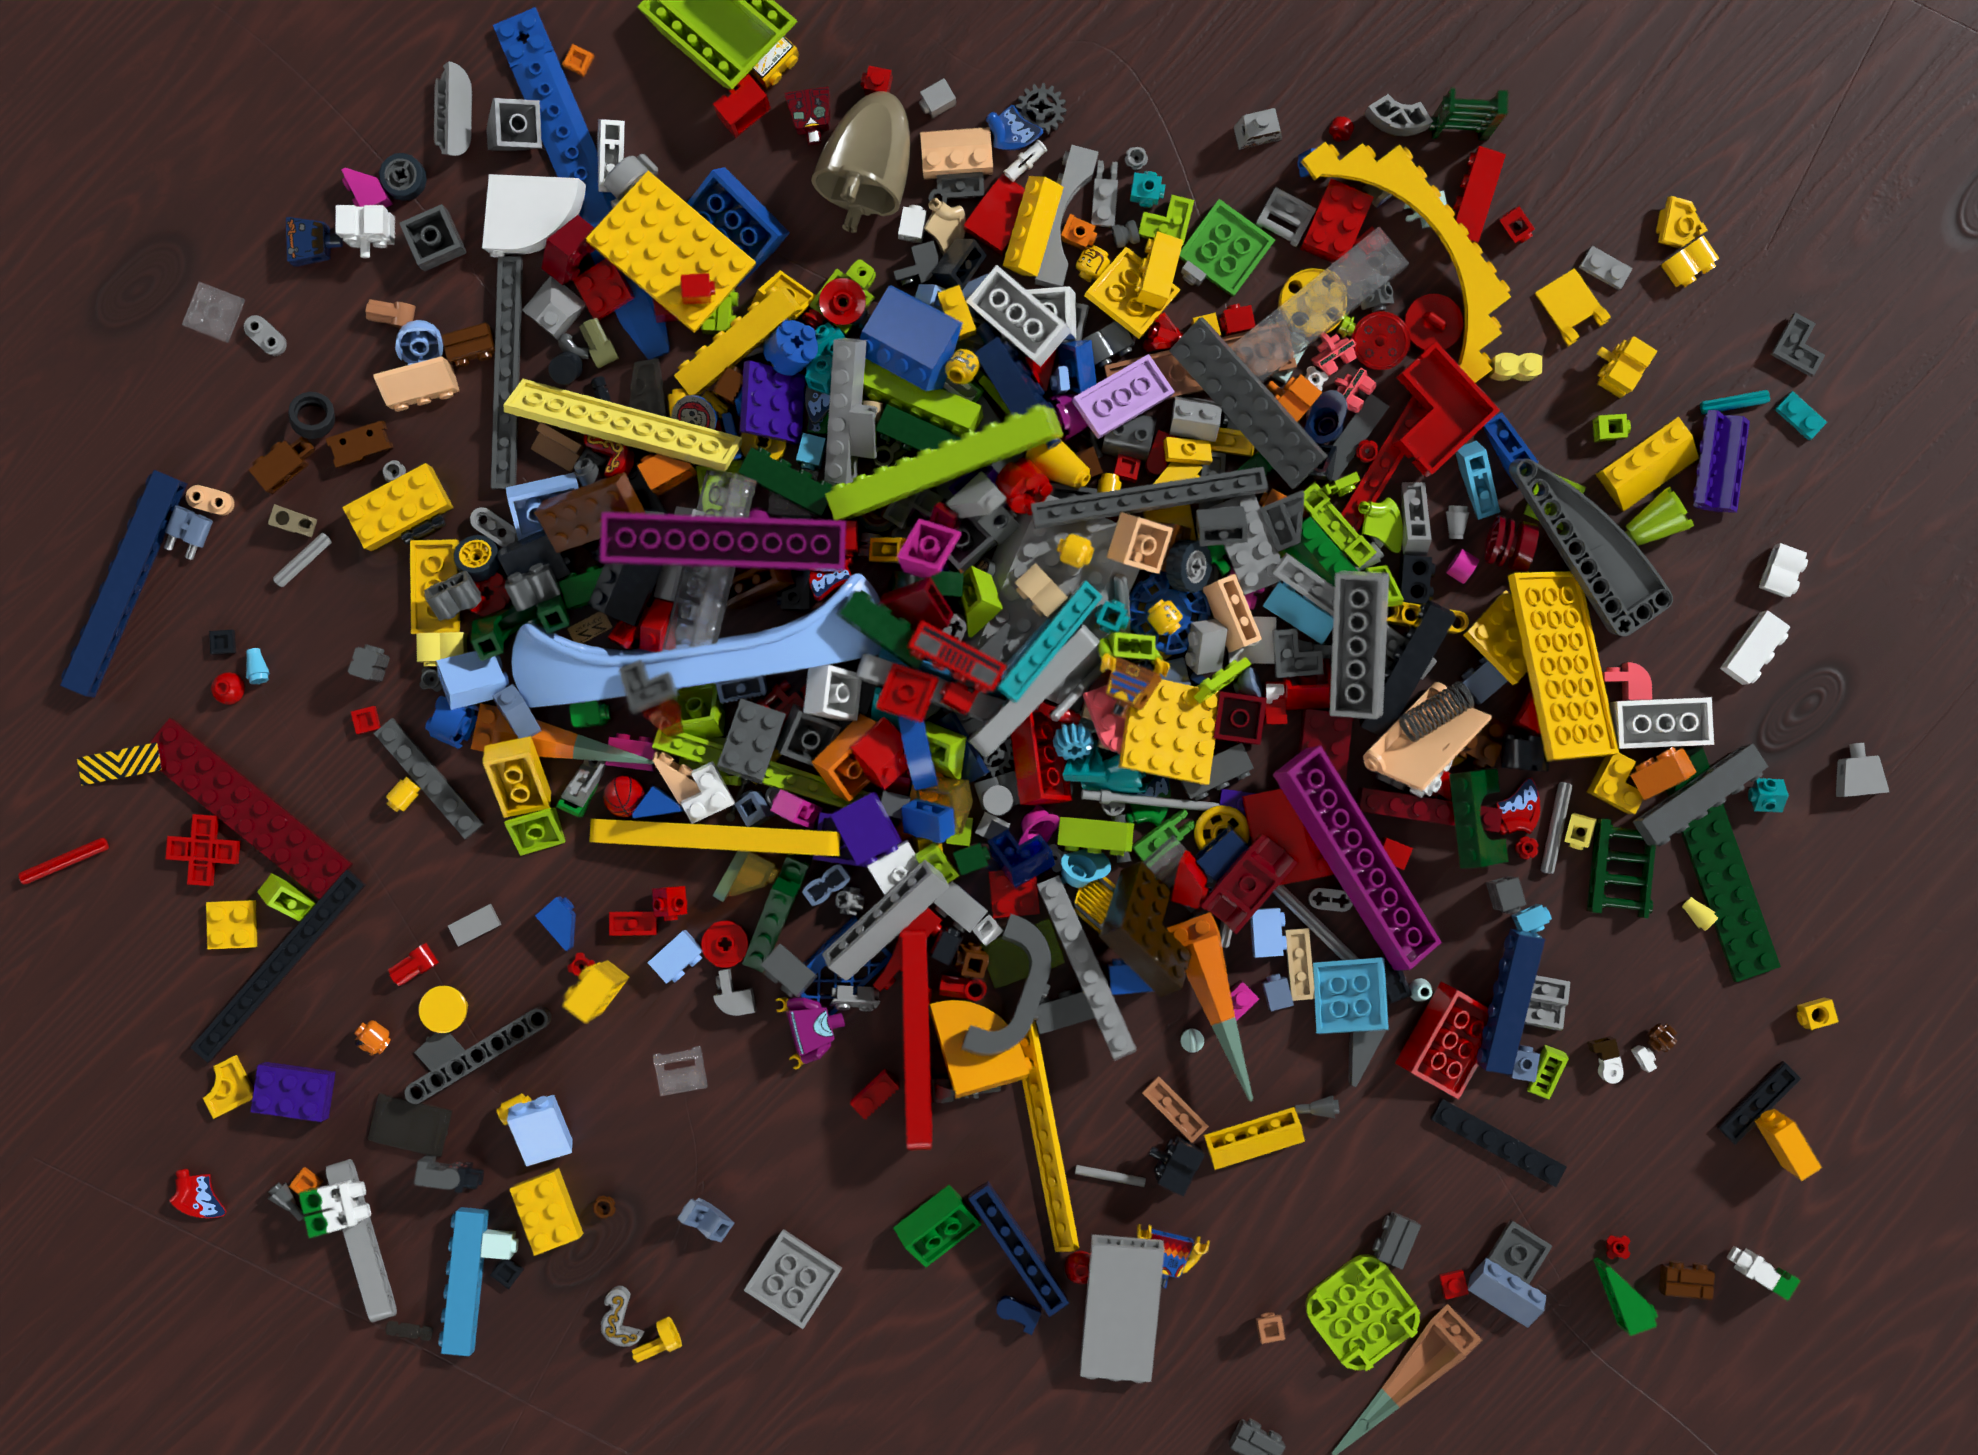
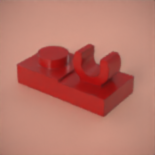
[608,606,650,650]

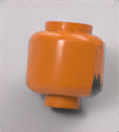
[354,1020,391,1055]

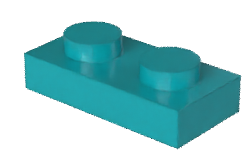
[1774,391,1827,441]

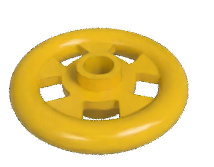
[1194,805,1250,850]

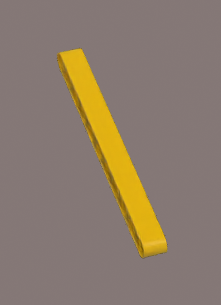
[589,819,840,856]

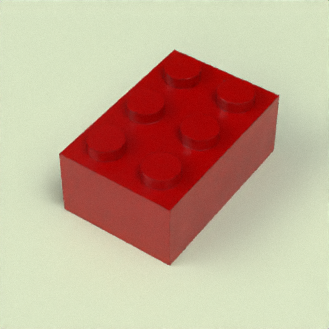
[1300,178,1374,267]

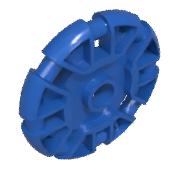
[1129,571,1211,655]

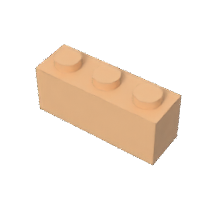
[1203,574,1262,653]

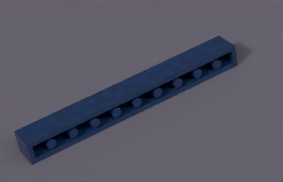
[60,470,187,697]

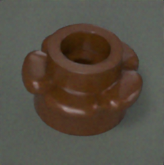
[593,1195,616,1219]

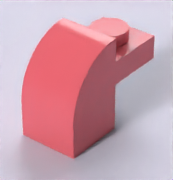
[1602,662,1652,701]

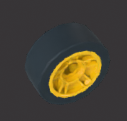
[453,535,501,582]

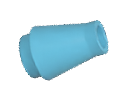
[246,648,270,684]

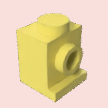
[1564,813,1597,850]

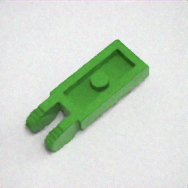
[1132,809,1196,866]

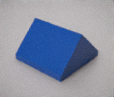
[1057,340,1097,394]
[632,787,685,818]

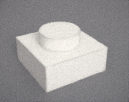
[973,914,1003,946]
[1631,1045,1657,1072]

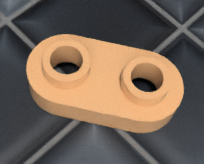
[186,485,234,515]

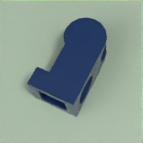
[996,1295,1041,1335]

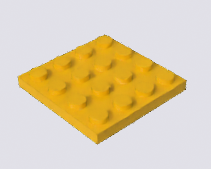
[1119,679,1219,785]

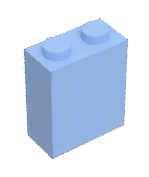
[436,651,509,710]
[507,1095,573,1166]

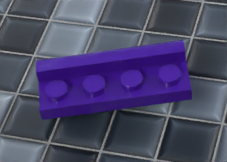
[1693,410,1750,513]

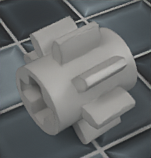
[835,886,864,916]

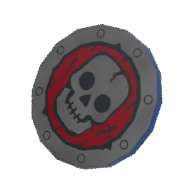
[671,395,719,430]

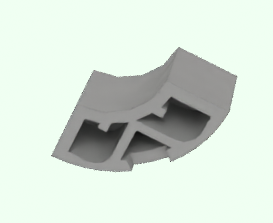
[1364,94,1433,136]

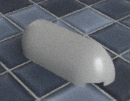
[434,61,472,156]

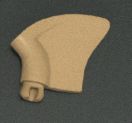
[923,198,966,256]

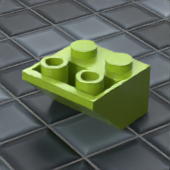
[957,566,1003,638]
[924,721,967,780]

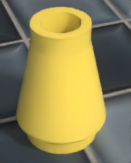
[1682,897,1718,931]

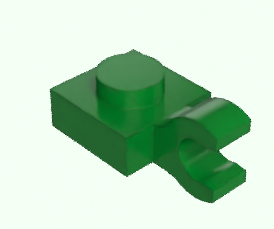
[1207,544,1231,576]

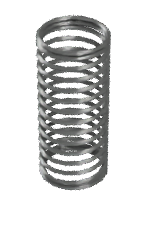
[1399,681,1474,742]

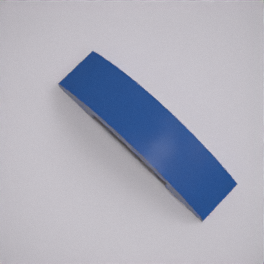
[898,716,938,790]

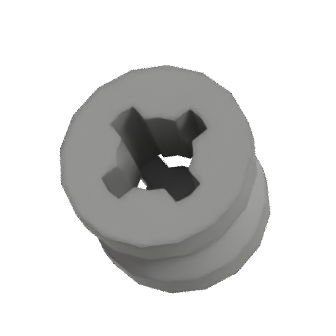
[1101,802,1125,816]

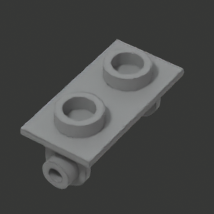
[830,985,880,1011]

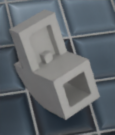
[713,968,757,1016]

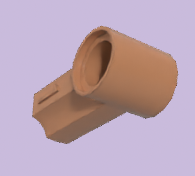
[365,299,416,329]

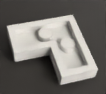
[681,761,734,824]

